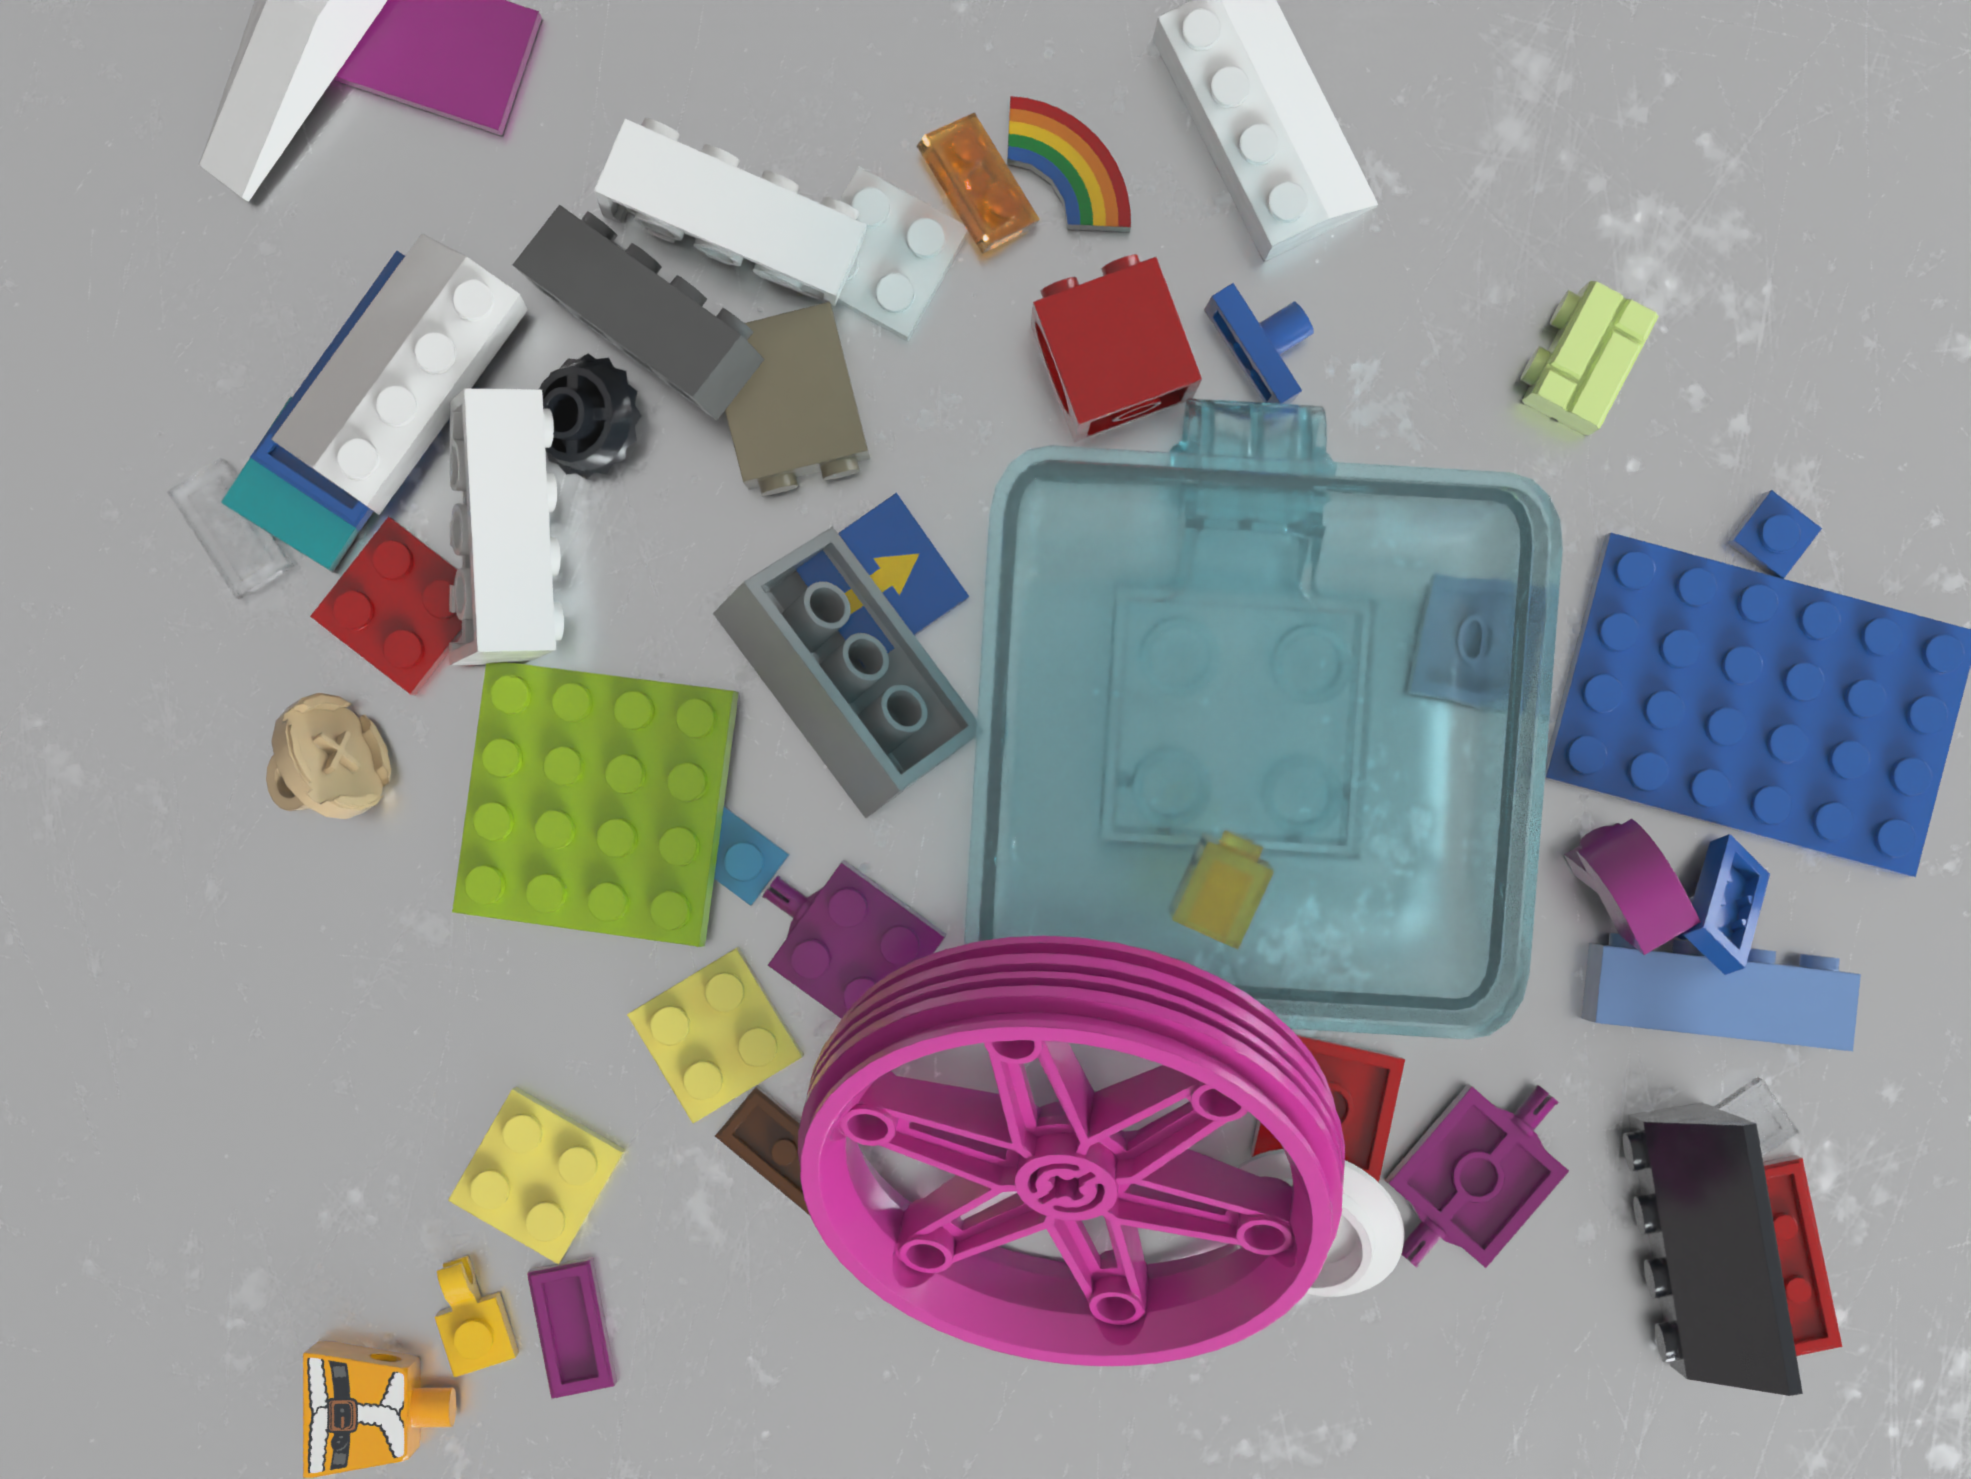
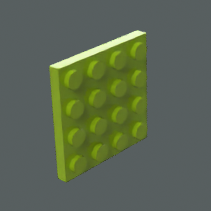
[452,662,739,947]

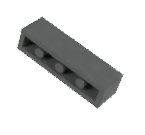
[512,204,765,420]

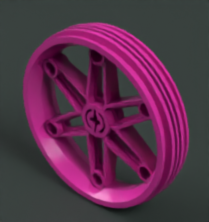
[798,936,1345,1366]

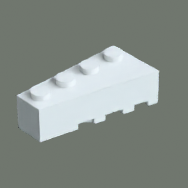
[594,118,867,306]

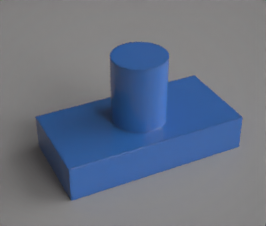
[1204,283,1314,415]
[1676,834,1770,975]

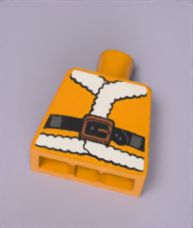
[303,1341,456,1478]

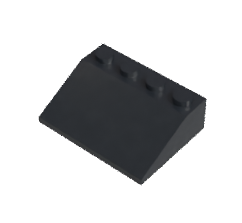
[1623,1103,1803,1396]

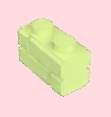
[1520,281,1659,436]

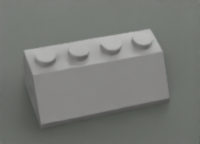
[713,526,984,818]

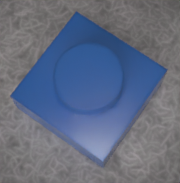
[1726,490,1822,579]

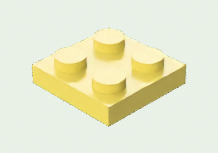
[627,947,804,1124]
[448,1087,626,1265]

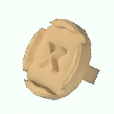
[266,693,391,819]

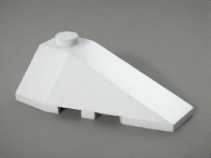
[199,0,387,202]

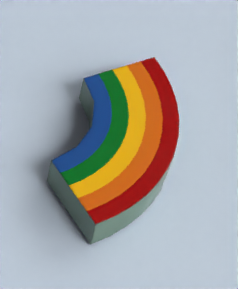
[1007,96,1131,232]

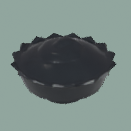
[538,353,642,479]

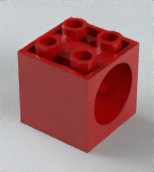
[1031,254,1202,443]

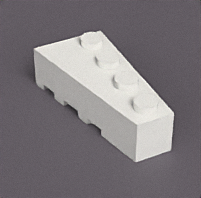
[449,388,564,665]

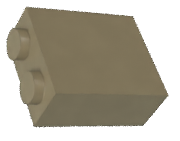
[725,302,870,496]

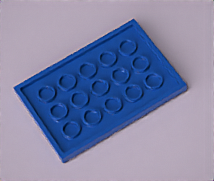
[1541,533,1971,877]

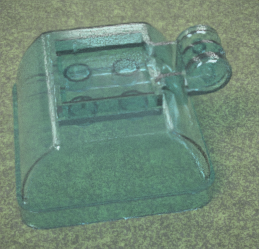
[964,398,1563,1039]

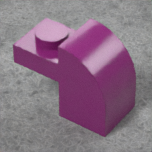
[1564,819,1701,955]

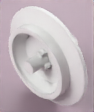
[1228,1149,1404,1297]

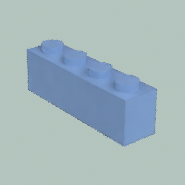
[1581,933,1861,1052]

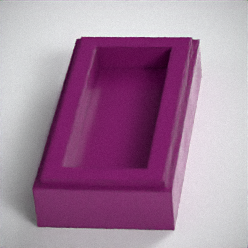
[527,1257,617,1399]

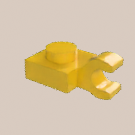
[434,1255,519,1378]

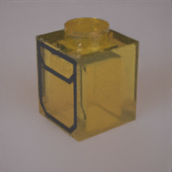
[1167,829,1274,950]

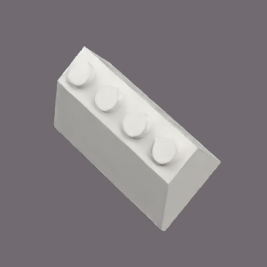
[1153,0,1378,262]
[271,234,528,515]

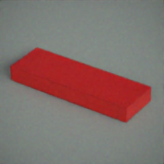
[1763,1155,1842,1356]

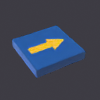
[796,492,969,668]

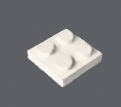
[837,166,969,341]

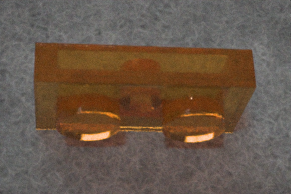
[917,112,1040,253]

